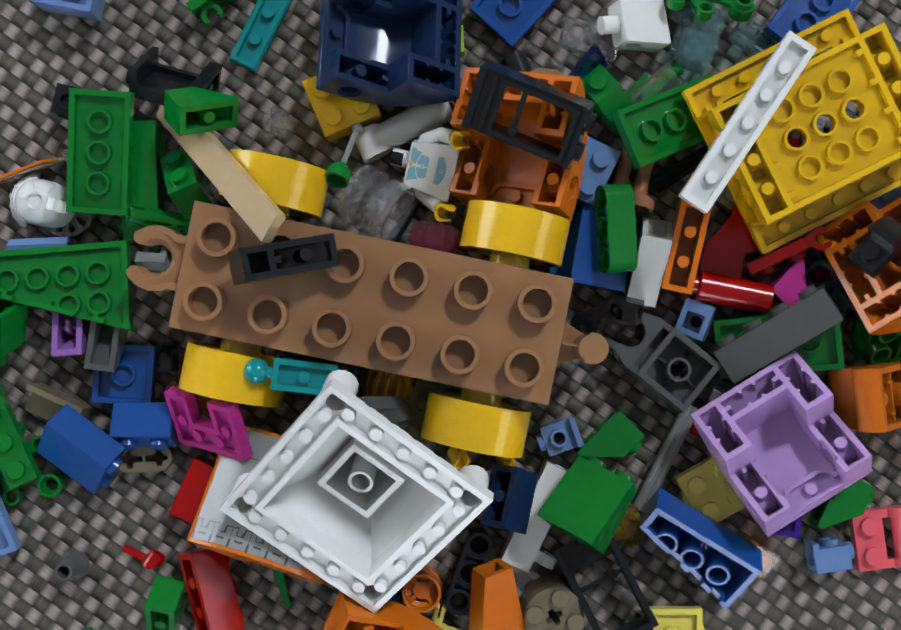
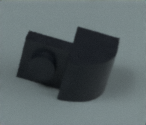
[847,216,901,278]

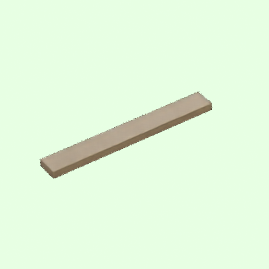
[156,105,286,243]

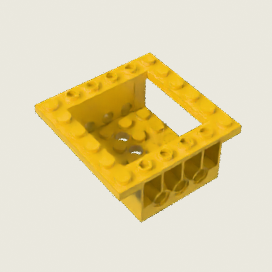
[681,8,901,254]

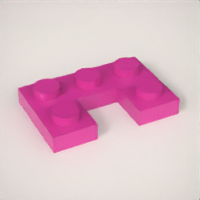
[163,386,253,461]

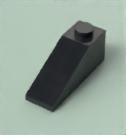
[227,233,340,286]

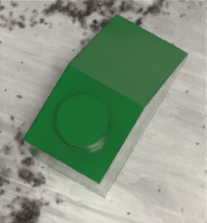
[582,64,633,138]
[164,86,239,136]
[574,408,645,457]
[808,480,875,529]
[144,575,186,630]

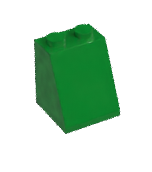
[537,456,638,554]

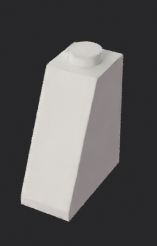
[626,216,673,308]

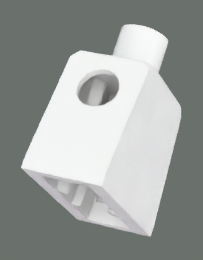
[597,0,671,52]

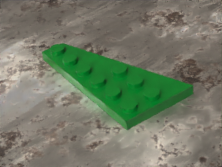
[0,240,133,332]

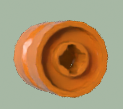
[402,565,442,613]

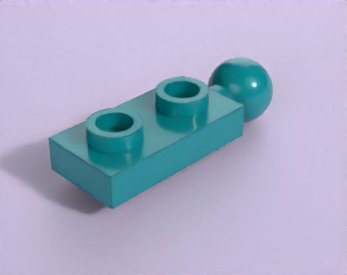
[244,357,339,395]

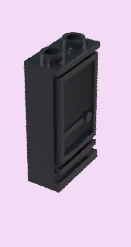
[461,60,597,170]
[553,537,659,630]

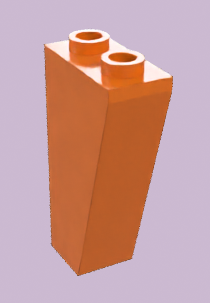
[469,557,526,630]

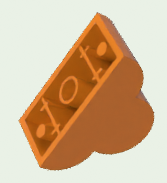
[827,361,901,433]

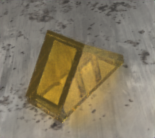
[616,504,647,549]

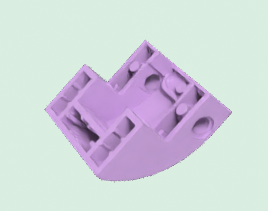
[690,350,873,537]

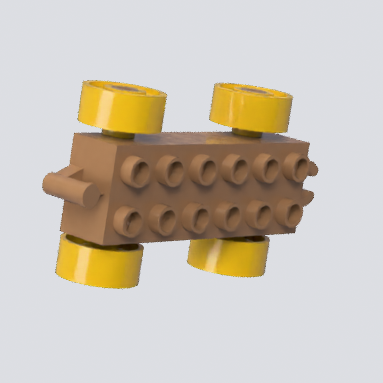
[126,149,609,458]

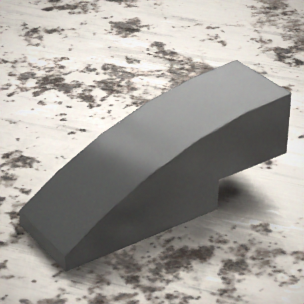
[83,284,137,373]

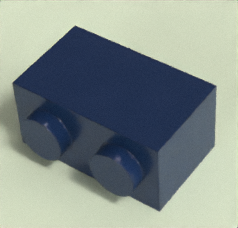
[480,464,538,535]

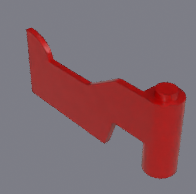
[692,137,800,315]

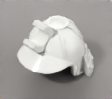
[9,172,76,230]

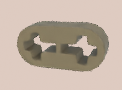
[119,446,176,473]

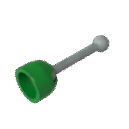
[325,123,363,188]

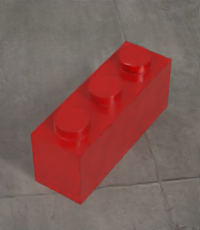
[177,546,245,630]

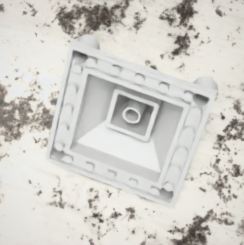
[219,370,494,613]

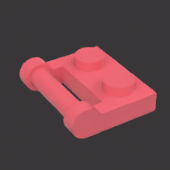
[849,505,901,572]

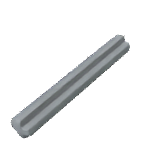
[633,405,698,511]

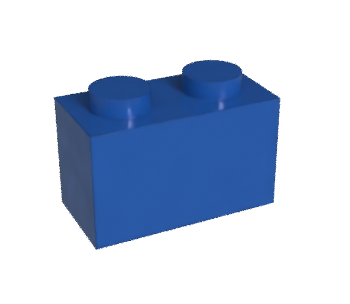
[109,402,178,450]

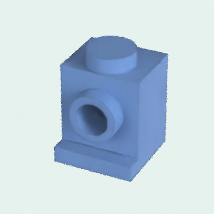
[675,297,719,344]
[535,415,584,457]
[803,536,855,575]

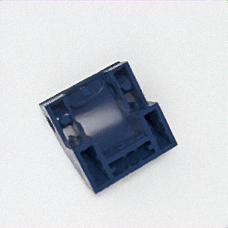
[316,0,462,106]

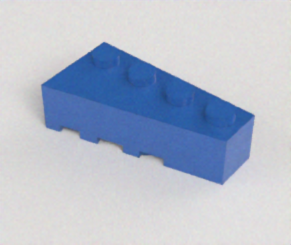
[640,487,762,610]

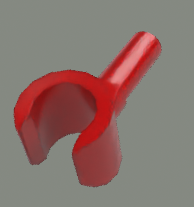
[122,544,165,569]

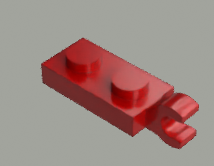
[746,226,832,276]

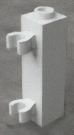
[500,459,568,573]

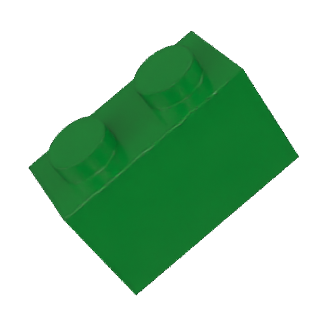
[159,148,212,219]

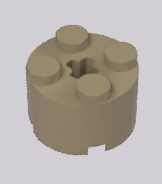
[520,576,585,630]

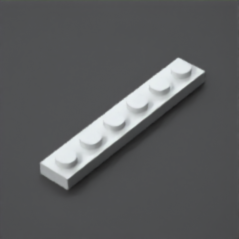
[678,31,817,214]

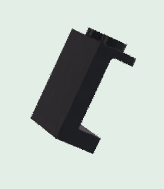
[126,46,222,106]

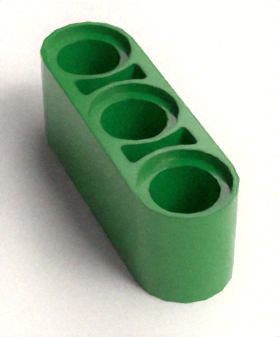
[594,183,638,274]

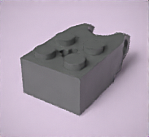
[606,312,722,413]

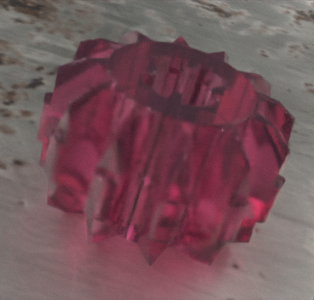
[409,220,460,254]

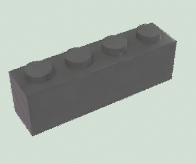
[714,284,844,384]

